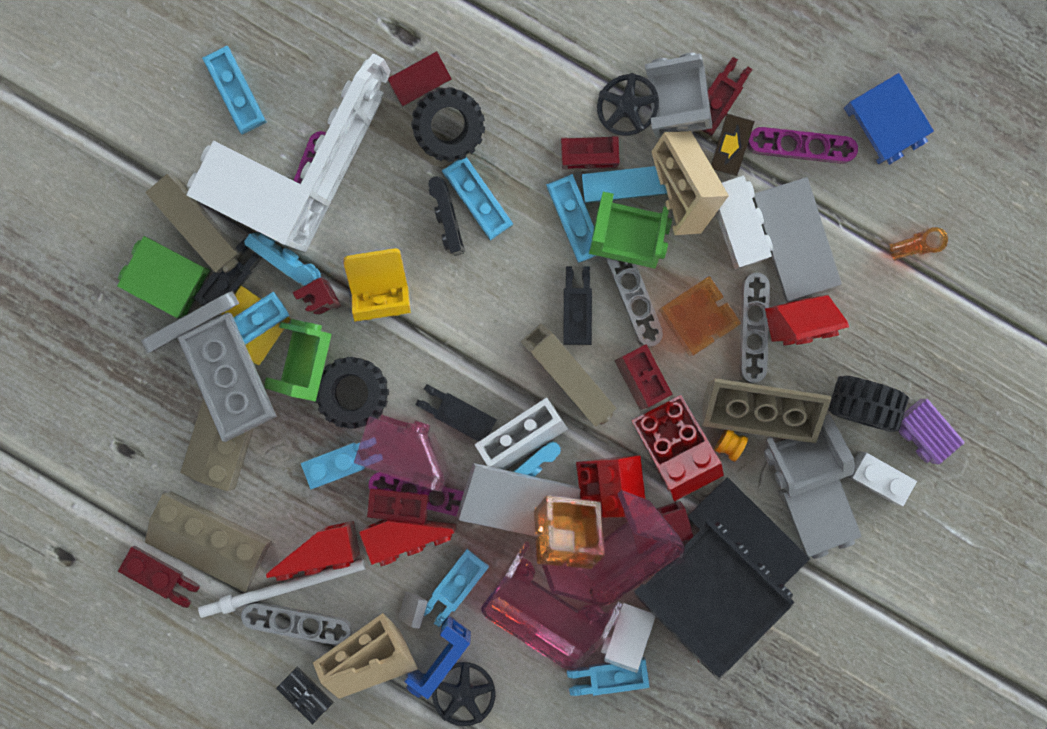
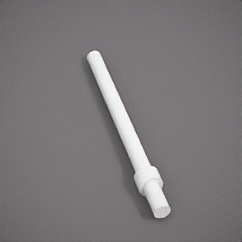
[198,558,366,618]

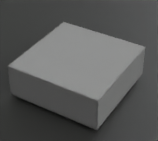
[398,592,428,629]

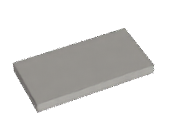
[753,177,842,302]
[178,312,277,442]
[456,463,581,542]

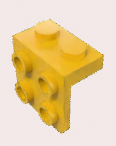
[343,248,411,322]

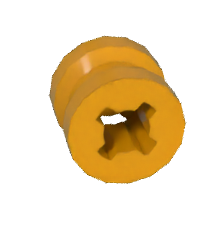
[714,430,748,462]

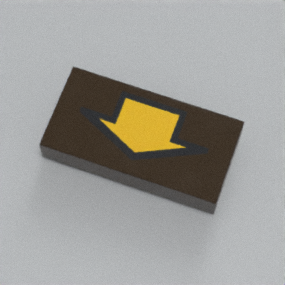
[711,113,755,176]

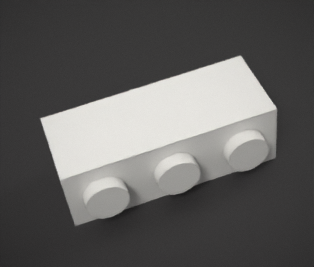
[716,175,773,270]
[474,397,568,470]

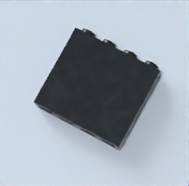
[634,519,795,681]

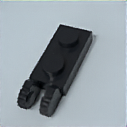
[428,176,465,256]
[194,238,263,306]
[563,266,592,345]
[415,384,497,442]

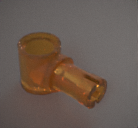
[888,227,948,261]

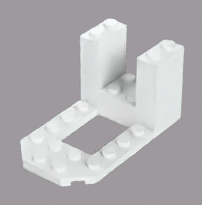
[187,54,391,252]

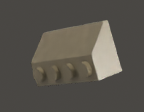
[702,378,831,443]
[180,379,266,491]
[145,491,272,592]

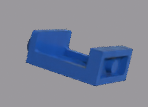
[844,73,934,165]
[404,615,471,700]

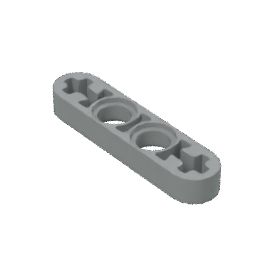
[605,258,663,347]
[739,273,770,383]
[141,291,240,353]
[241,602,352,645]

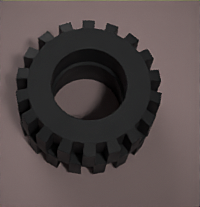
[411,87,485,162]
[315,357,389,429]
[828,375,909,432]

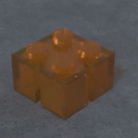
[658,276,742,356]
[534,496,605,569]

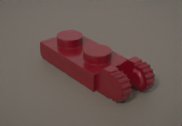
[701,57,753,137]
[118,546,200,608]

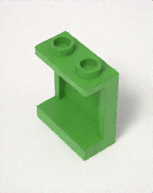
[589,191,672,269]
[117,236,211,319]
[264,319,332,401]

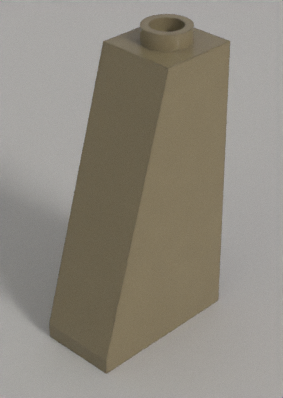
[145,174,241,273]
[520,324,617,427]

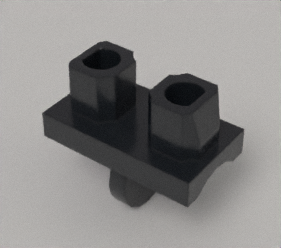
[276,666,334,725]

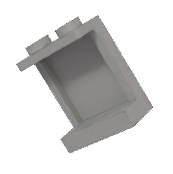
[645,53,712,138]
[763,414,854,497]
[778,479,862,559]

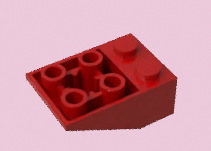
[631,395,724,502]
[359,519,457,567]
[266,521,360,581]

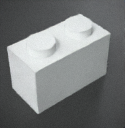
[847,451,917,506]
[601,603,655,673]

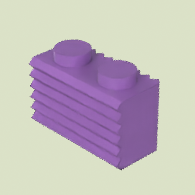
[898,399,965,465]

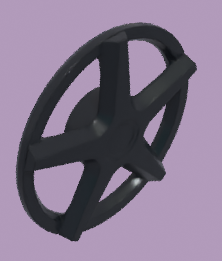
[597,73,659,136]
[432,662,496,726]

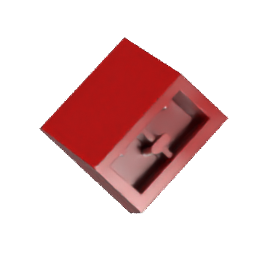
[765,295,849,346]
[576,455,647,518]

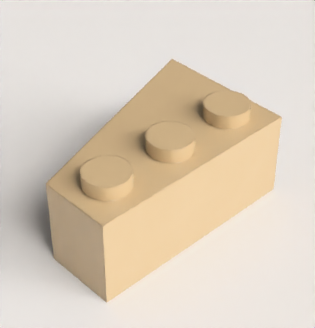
[651,131,729,235]
[313,613,418,699]

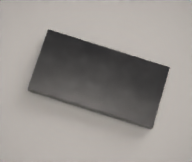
[688,477,810,586]

